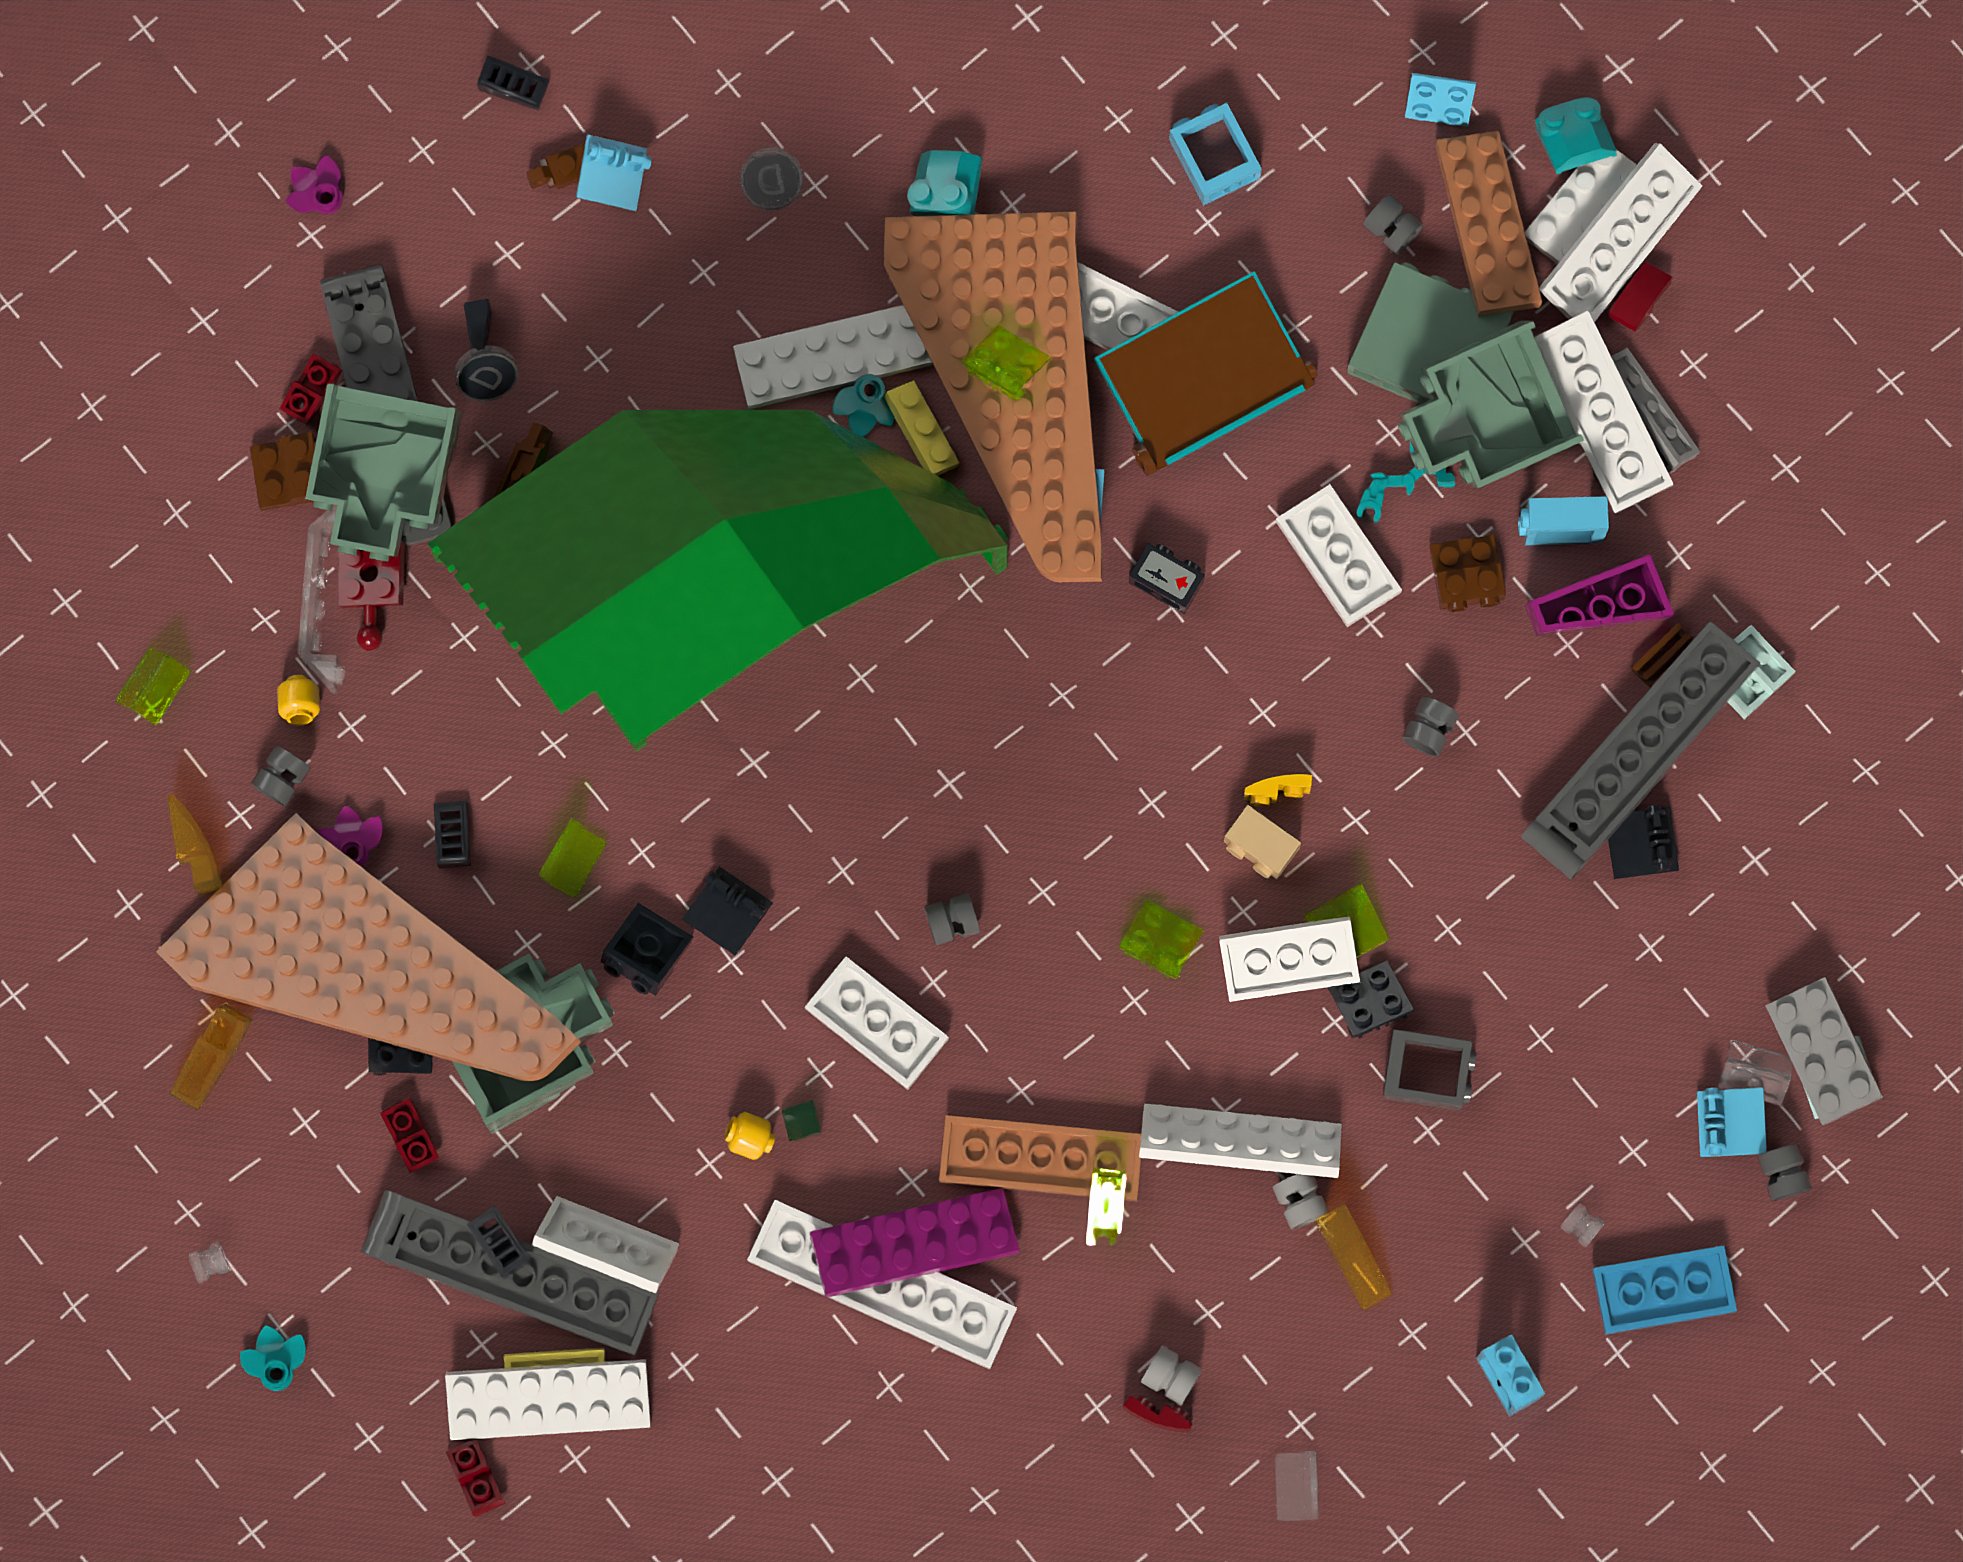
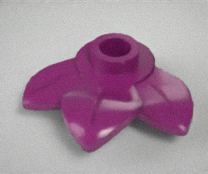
[285,155,343,214]
[318,806,383,867]

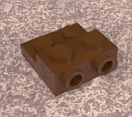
[250,432,316,511]
[1429,535,1506,612]

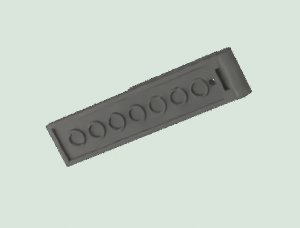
[320,264,451,547]
[1521,621,1761,880]
[360,1190,659,1356]

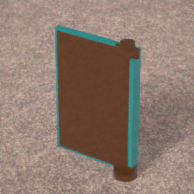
[1094,272,1318,476]

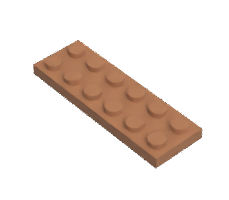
[1435,131,1542,317]
[939,1115,1141,1201]

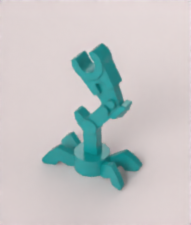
[1357,442,1455,523]

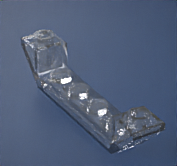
[298,505,345,694]

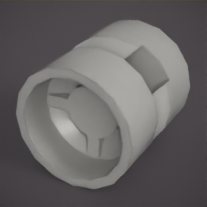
[1272,1174,1330,1230]
[1141,1345,1202,1406]

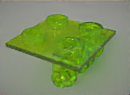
[961,325,1051,401]
[1304,883,1389,958]
[1118,900,1204,980]

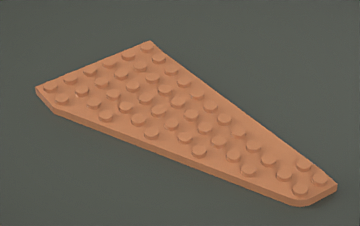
[884,211,1103,582]
[156,813,581,1081]

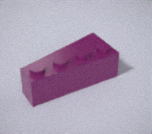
[1524,554,1674,635]

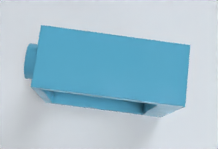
[1169,103,1262,205]
[1518,497,1609,545]
[1476,1334,1545,1416]

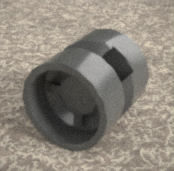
[1363,194,1424,255]
[1401,697,1459,757]
[250,746,311,807]
[924,892,980,946]
[1758,1144,1813,1201]

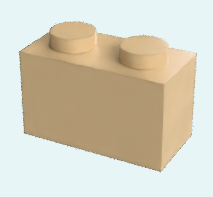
[1224,805,1301,880]

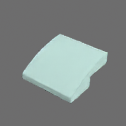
[1728,625,1796,719]

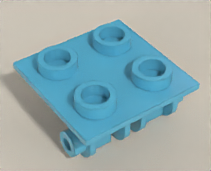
[1405,73,1476,127]
[576,134,652,211]
[1697,1088,1767,1157]

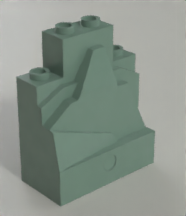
[1397,320,1584,488]
[305,383,463,562]
[452,953,615,1134]

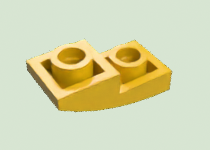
[1244,774,1312,807]

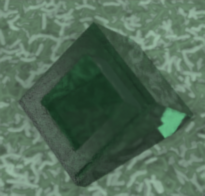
[782,1100,821,1142]

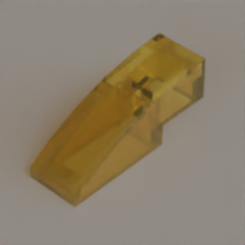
[167,795,224,894]
[169,1004,254,1110]
[1315,1204,1392,1311]

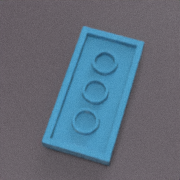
[1592,1246,1737,1335]

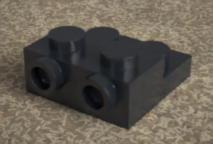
[600,903,693,996]

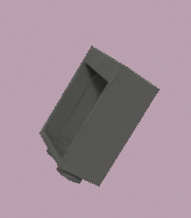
[1382,1029,1477,1111]

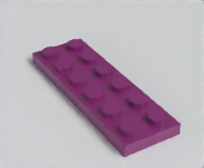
[809,1188,1019,1298]

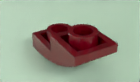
[1608,261,1673,332]
[279,354,343,425]
[380,1098,440,1173]
[1123,1395,1193,1433]
[446,1439,505,1517]

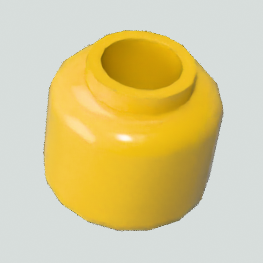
[277,675,320,725]
[724,1112,775,1160]

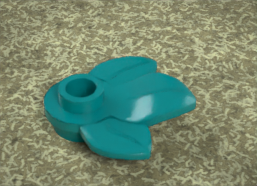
[832,374,894,437]
[240,1325,306,1391]

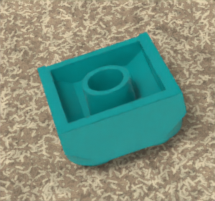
[1535,97,1617,175]
[907,150,983,217]

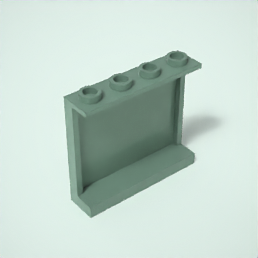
[1347,262,1513,404]

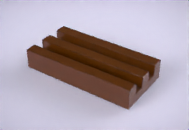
[1631,623,1693,689]

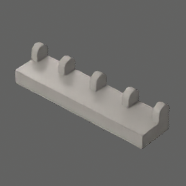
[1611,348,1700,474]

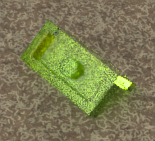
[116,648,191,726]
[538,818,606,898]

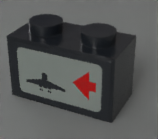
[1129,543,1205,615]

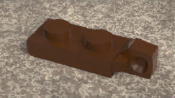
[526,136,607,189]
[493,423,553,498]

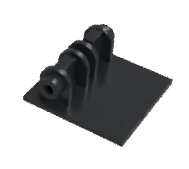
[1608,805,1679,880]
[682,866,773,956]
[1328,961,1414,1039]
[368,1038,432,1076]

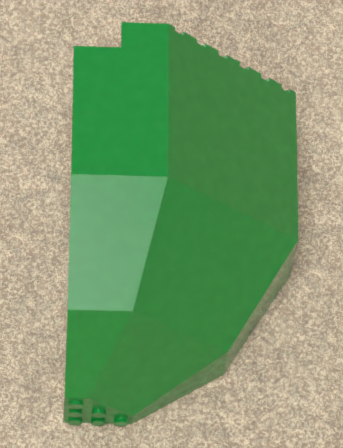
[427,410,1009,752]

